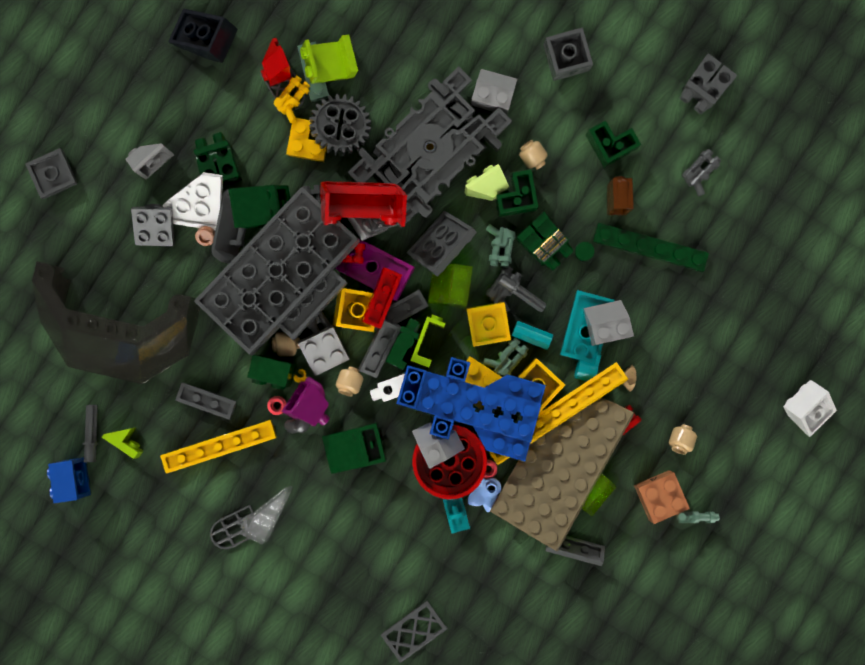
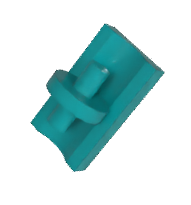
[443,498,470,534]

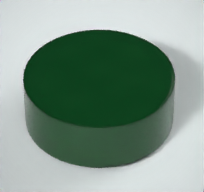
[574,242,594,261]

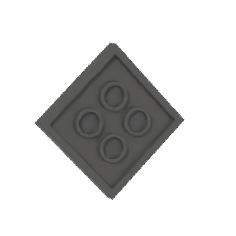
[407,211,477,277]

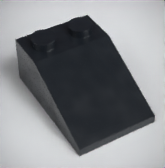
[168,8,238,63]

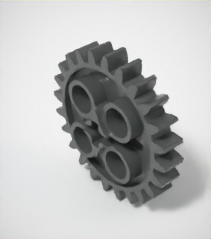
[309,94,371,156]

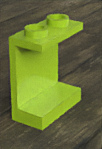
[300,35,358,84]
[411,315,445,367]

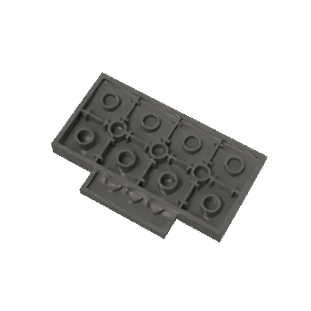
[194,187,360,356]

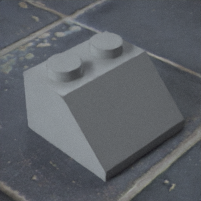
[471,69,517,115]
[583,300,634,346]

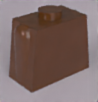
[607,176,634,215]

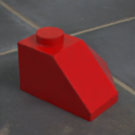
[260,38,291,87]

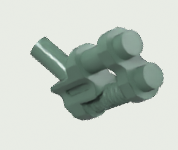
[486,224,516,268]
[483,338,529,377]
[677,512,720,523]

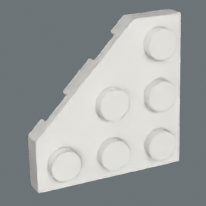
[163,172,223,231]

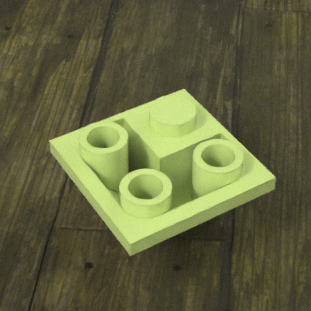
[464,164,510,201]

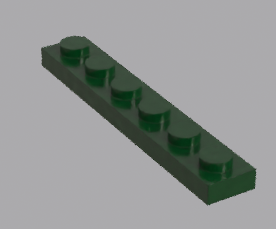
[592,223,709,272]

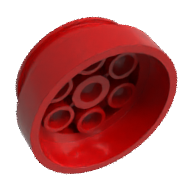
[412,424,487,499]

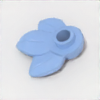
[468,478,501,512]

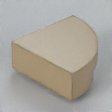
[623,365,636,392]

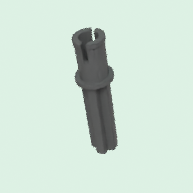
[496,272,547,312]
[82,405,99,462]

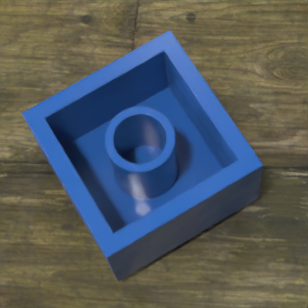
[47,457,91,503]

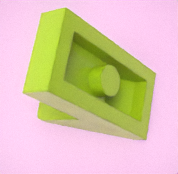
[102,428,143,459]

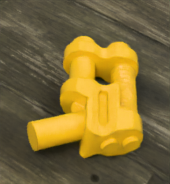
[273,75,310,123]

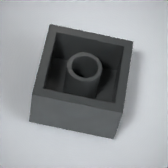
[543,27,593,81]

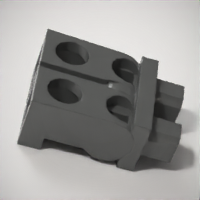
[680,53,737,114]

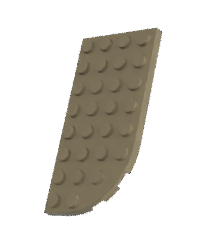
[490,398,634,552]

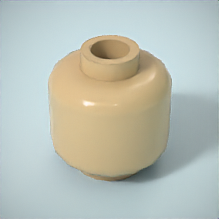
[519,140,548,169]
[272,332,300,357]
[336,367,363,397]
[669,424,697,455]

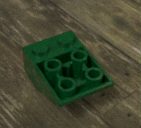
[228,185,291,228]
[322,422,387,474]

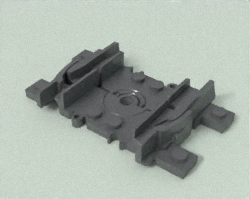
[348,66,512,229]

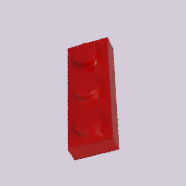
[362,267,402,329]

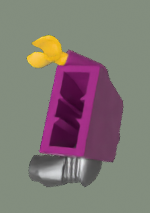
[281,369,329,434]

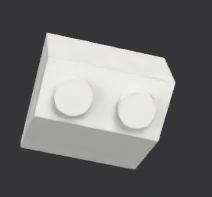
[783,380,837,437]

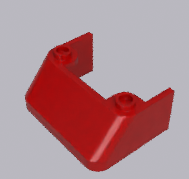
[320,181,407,227]

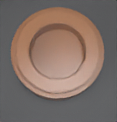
[195,226,215,246]

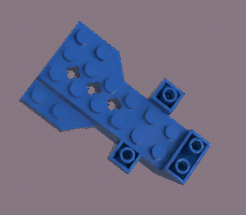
[396,357,546,461]

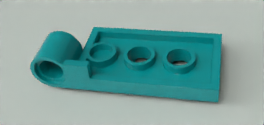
[560,290,615,382]

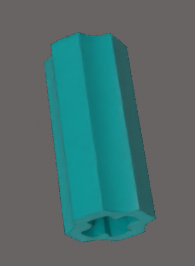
[511,321,553,350]

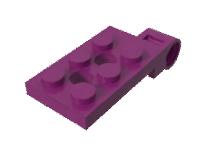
[335,238,415,301]

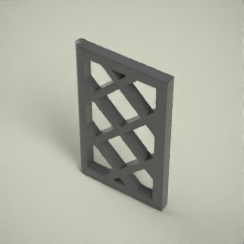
[381,600,448,663]

